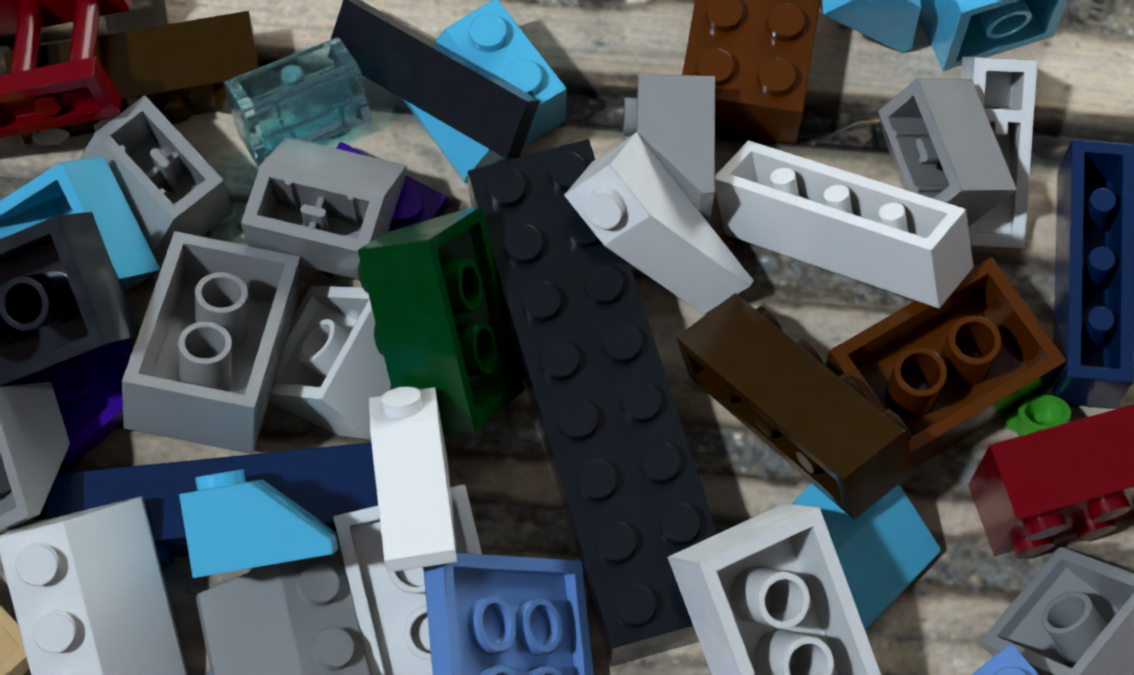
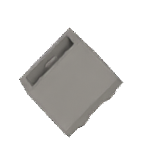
[878,78,1017,227]
[79,95,234,288]
[241,137,407,280]

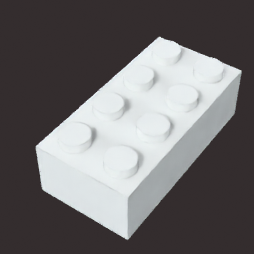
[668,503,881,675]

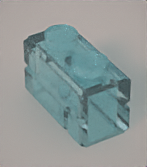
[223,37,371,166]

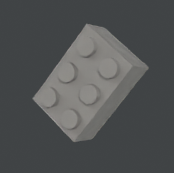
[122,231,300,454]

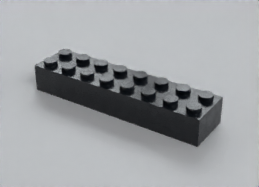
[467,139,717,667]

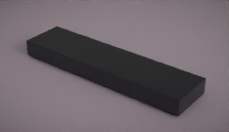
[326,0,540,159]

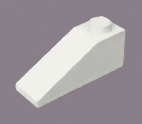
[961,56,1038,248]
[564,132,754,314]
[369,387,457,573]

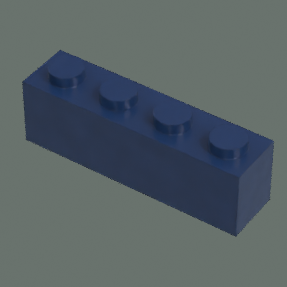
[1052,139,1134,408]

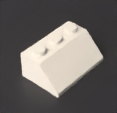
[0,496,188,675]

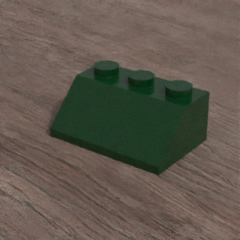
[357,206,525,435]

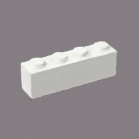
[715,140,973,308]

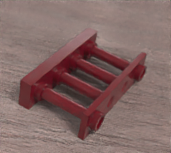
[0,0,131,138]

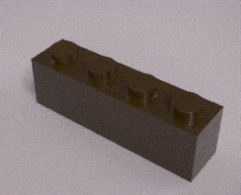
[4,11,267,146]
[676,293,915,520]

